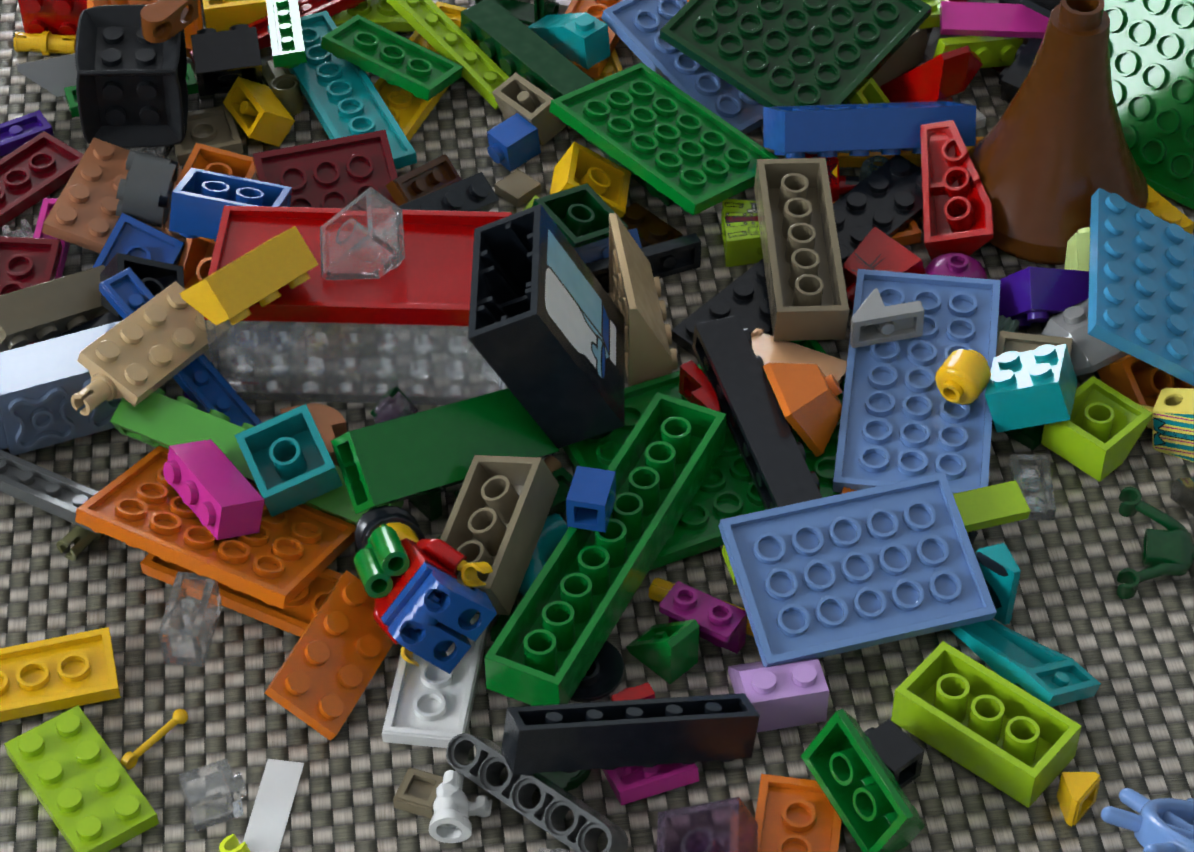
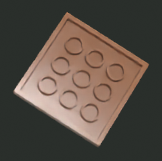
[42,138,187,265]

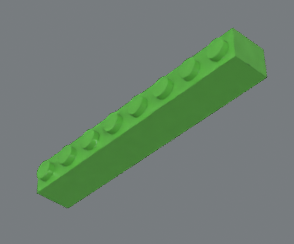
[110,388,404,525]

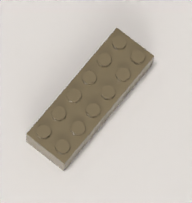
[754,158,849,341]

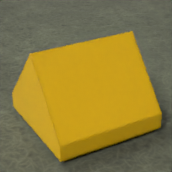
[1056,772,1101,827]

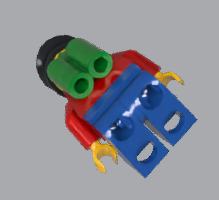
[354,505,497,674]

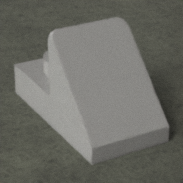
[850,288,925,348]

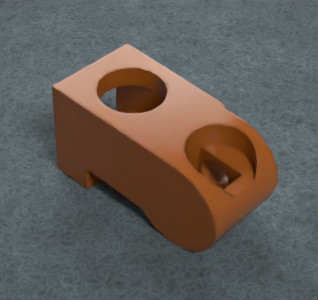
[140,0,199,43]

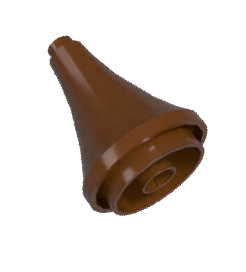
[968,0,1148,265]

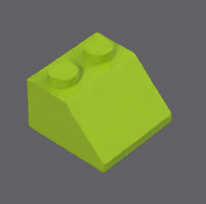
[1041,376,1153,482]

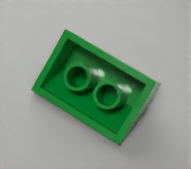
[801,709,926,852]

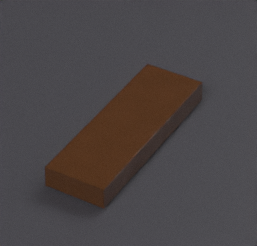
[385,154,462,206]

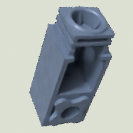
[0,320,122,456]

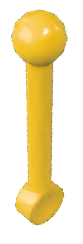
[120,709,188,770]

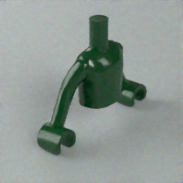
[1116,486,1194,599]

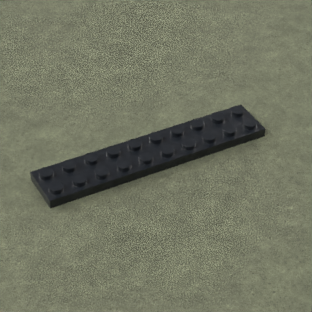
[671,155,923,358]

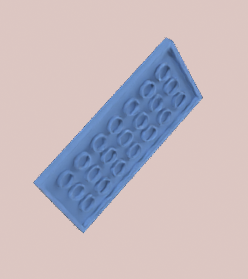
[833,269,1001,494]

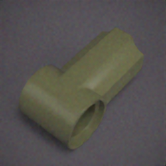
[262,60,304,116]

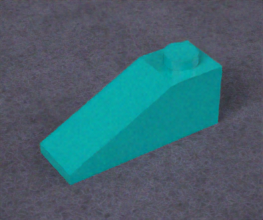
[528,12,611,70]

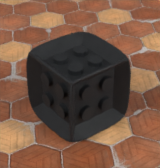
[75,5,188,148]

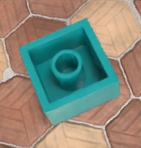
[985,344,1078,433]
[235,404,343,517]

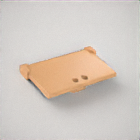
[751,328,847,385]

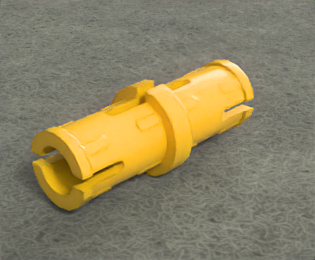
[13,31,76,56]

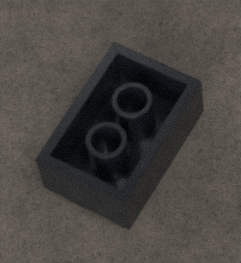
[191,24,263,96]

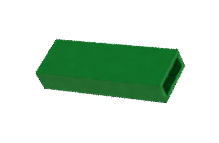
[331,388,559,514]

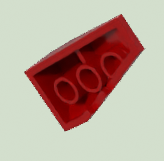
[920,120,994,261]

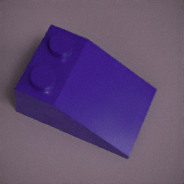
[999,266,1089,330]

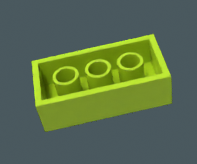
[891,641,1082,808]

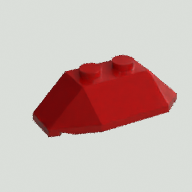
[880,45,983,103]

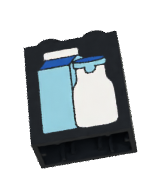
[468,204,625,449]

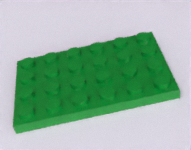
[549,62,779,216]

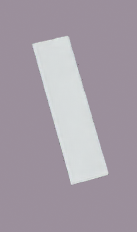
[243,759,304,852]

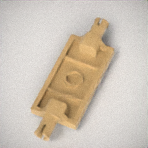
[71,281,231,416]

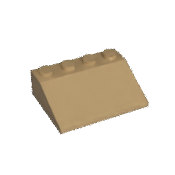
[609,213,678,387]

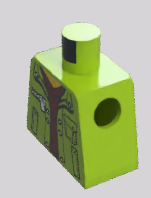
[721,199,763,267]

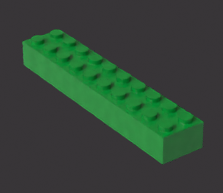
[484,392,726,706]

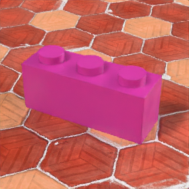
[163,439,264,540]

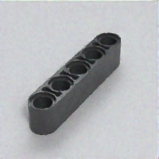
[446,733,628,852]

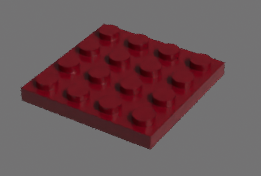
[253,130,398,209]

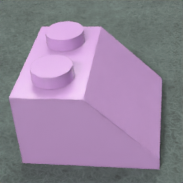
[728,658,829,732]

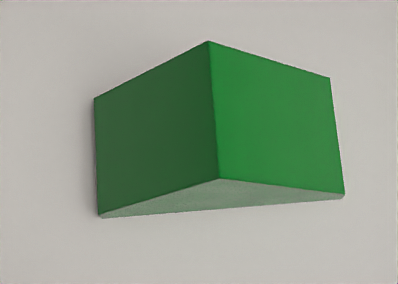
[626,619,699,684]

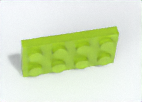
[4,705,159,852]

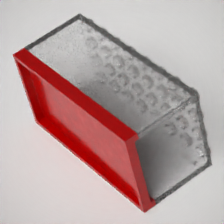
[204,205,512,405]

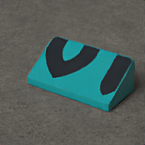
[976,543,1021,625]

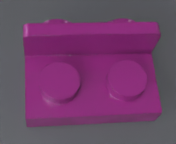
[659,581,747,654]

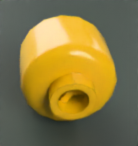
[935,349,991,405]

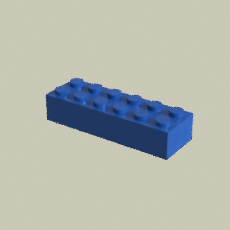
[763,101,976,158]

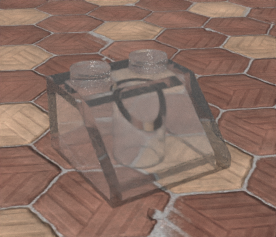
[320,187,406,280]

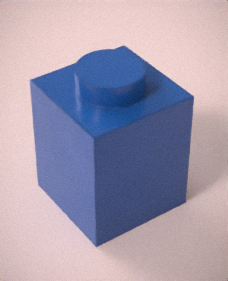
[487,113,541,172]
[566,466,616,533]

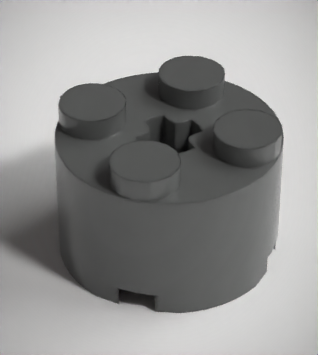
[116,150,179,228]

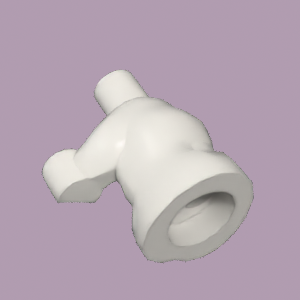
[428,770,492,843]

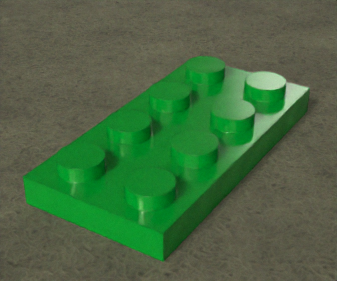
[321,14,463,101]

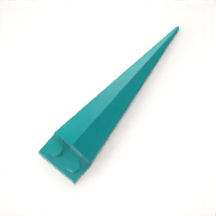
[950,619,1101,707]

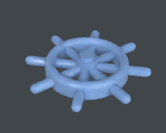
[1101,788,1194,852]

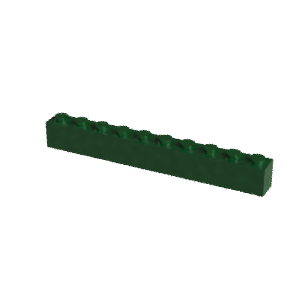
[460,0,675,206]

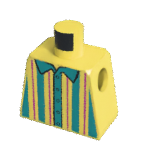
[1139,387,1194,462]

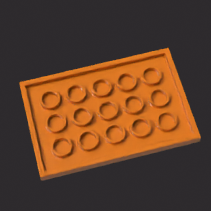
[75,445,356,609]

